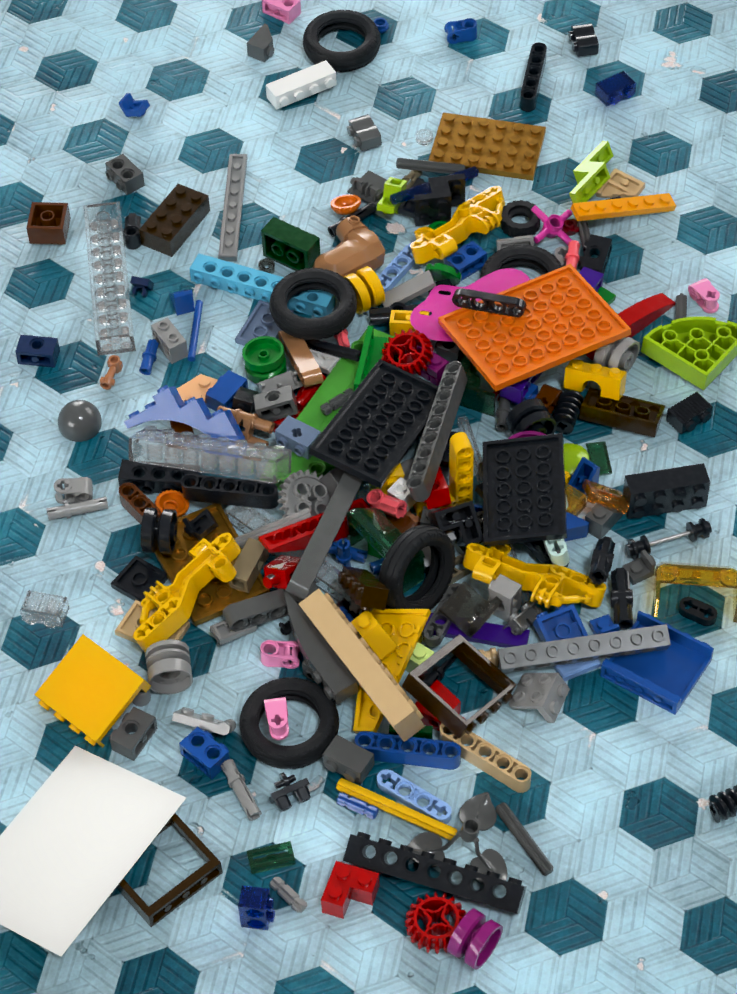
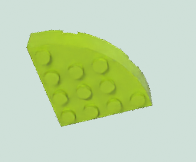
[641,316,737,391]

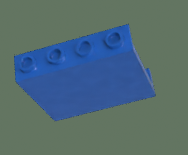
[600,611,714,715]

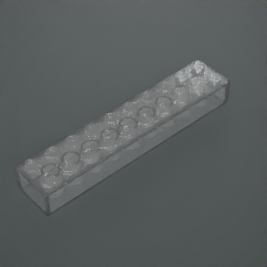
[83,201,136,356]

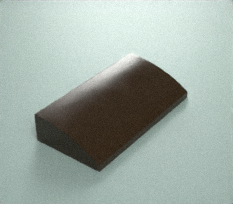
[579,387,665,438]

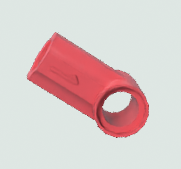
[366,489,407,519]

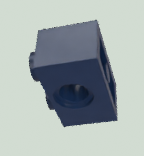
[15,335,60,368]

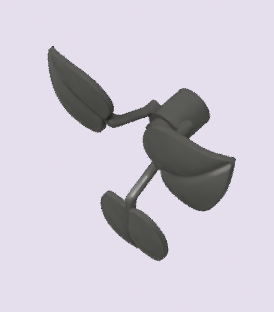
[407,792,507,885]

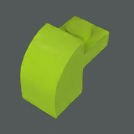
[377,177,407,214]

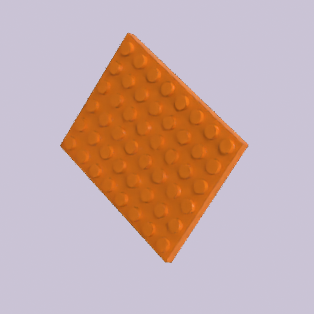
[438,264,631,392]

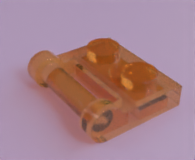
[582,479,629,514]

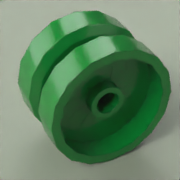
[242,336,287,384]

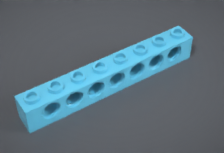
[189,253,336,318]

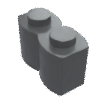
[347,114,382,151]

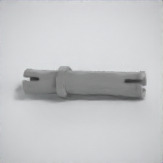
[46,496,108,521]
[221,759,262,821]

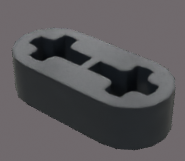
[678,597,717,626]

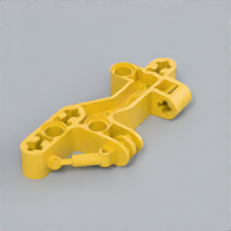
[410,186,506,264]
[133,533,241,652]
[462,543,607,608]

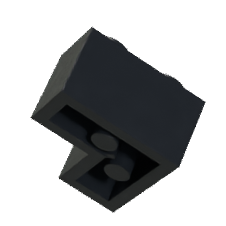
[428,501,484,546]

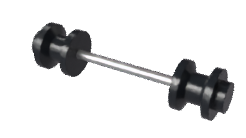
[625,518,712,559]

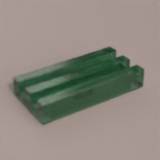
[247,841,296,874]

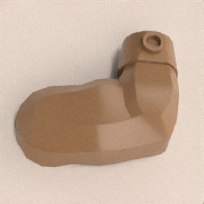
[312,215,385,277]

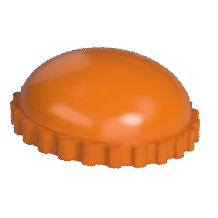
[330,194,361,215]
[155,490,190,518]

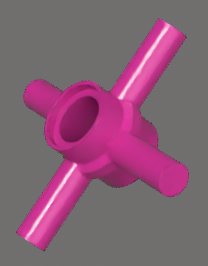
[531,205,572,245]

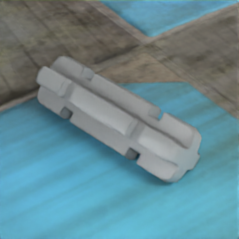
[270,877,307,913]

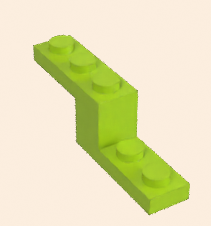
[569,141,614,203]

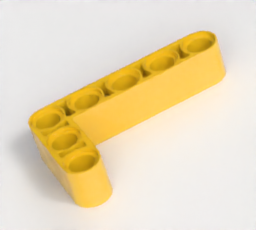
[413,432,474,519]

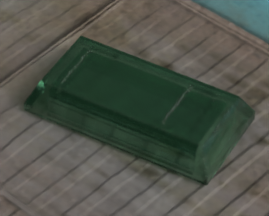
[586,441,612,476]

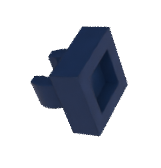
[130,276,154,298]

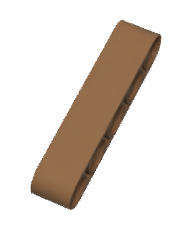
[278,331,324,388]

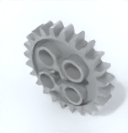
[277,469,331,518]

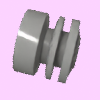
[145,639,193,695]

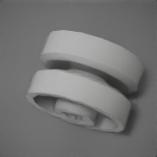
[593,337,640,373]

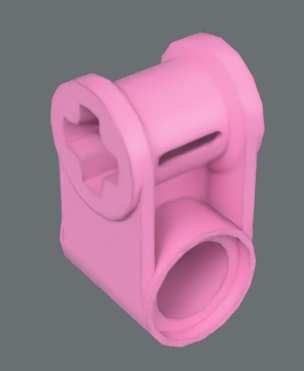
[688,278,720,314]
[260,640,300,669]
[264,697,289,740]

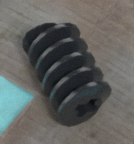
[552,390,584,434]
[709,785,737,823]

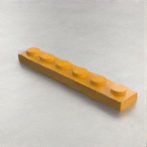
[571,193,676,221]

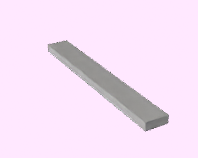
[218,154,248,262]

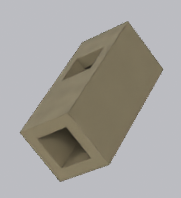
[229,538,269,593]

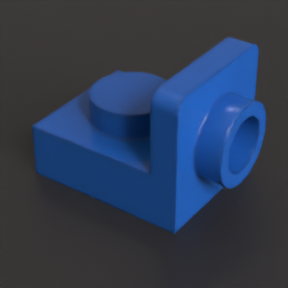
[589,614,620,635]

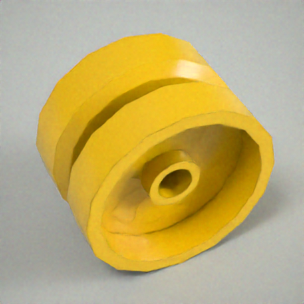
[344,266,385,314]

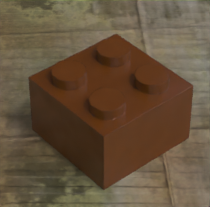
[26,202,71,244]

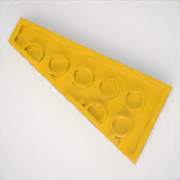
[353,609,431,733]

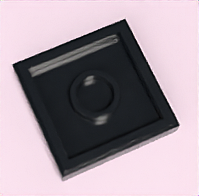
[111,556,168,602]

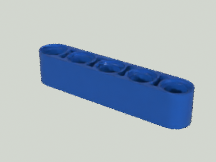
[355,731,461,770]

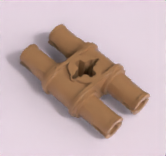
[217,406,275,452]

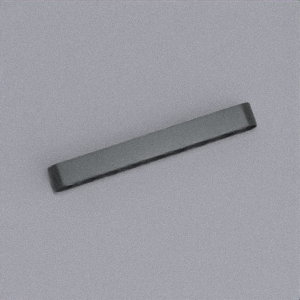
[406,361,468,502]
[285,471,364,599]

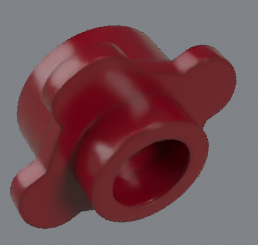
[562,219,579,236]

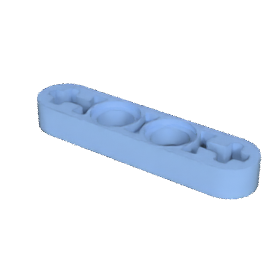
[378,244,415,292]
[377,769,451,824]

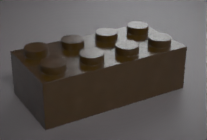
[139,184,210,257]

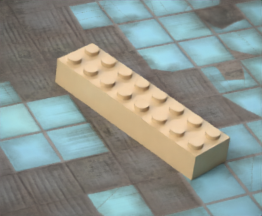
[299,588,425,742]

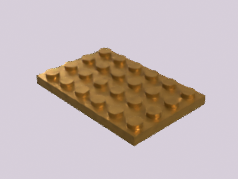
[428,112,546,181]
[154,504,270,626]

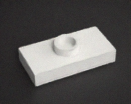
[310,349,340,374]

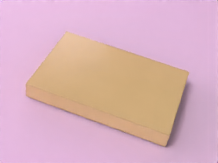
[115,600,190,644]

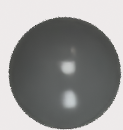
[58,400,102,442]

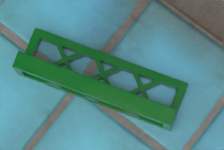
[354,325,387,391]

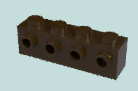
[338,566,389,611]

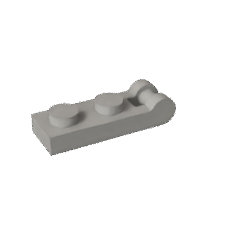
[172,707,236,735]

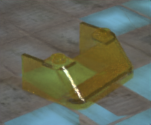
[653,562,737,623]

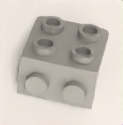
[509,673,570,723]

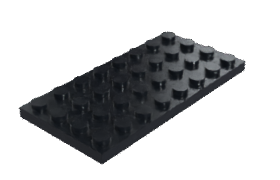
[308,359,438,489]

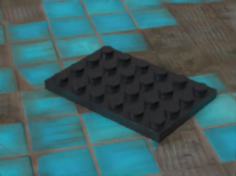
[483,433,567,547]

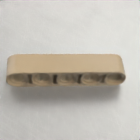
[440,723,531,793]

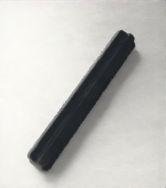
[305,339,361,362]

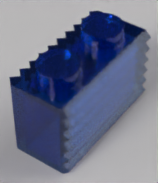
[595,71,636,106]

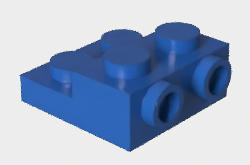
[533,604,588,642]

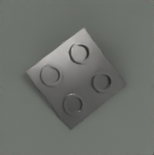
[347,170,387,206]

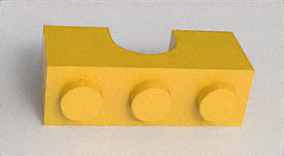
[564,359,627,401]

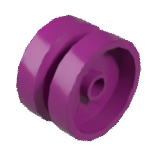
[447,908,503,970]

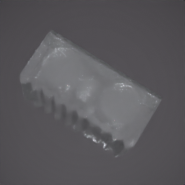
[20,590,69,628]

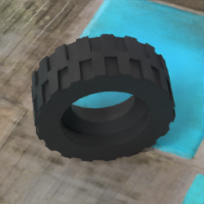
[500,200,540,237]

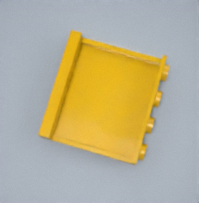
[34,634,151,748]

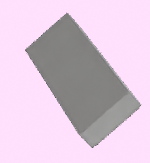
[383,270,436,308]

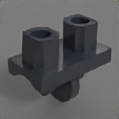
[269,772,311,812]

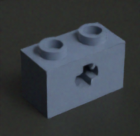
[275,415,321,460]

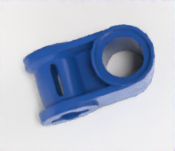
[444,18,477,44]

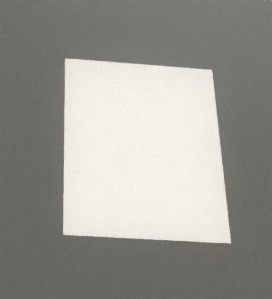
[0,746,186,957]

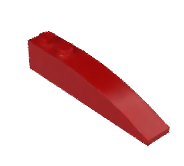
[585,293,676,360]
[258,498,373,553]

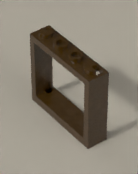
[402,634,516,738]
[116,813,223,927]

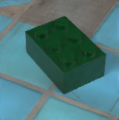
[261,217,321,271]

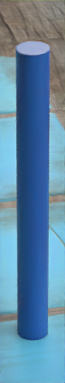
[187,300,203,362]

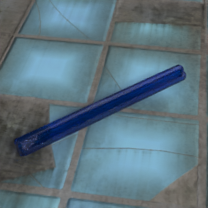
[389,166,479,205]

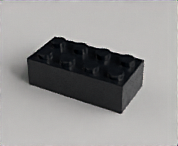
[622,463,710,519]

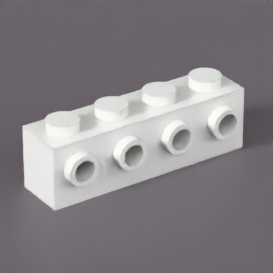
[266,60,337,110]

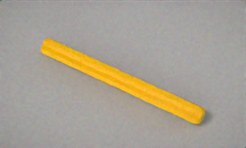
[336,778,458,840]

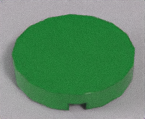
[424,263,462,285]

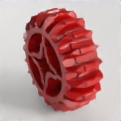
[382,328,434,376]
[405,892,466,954]

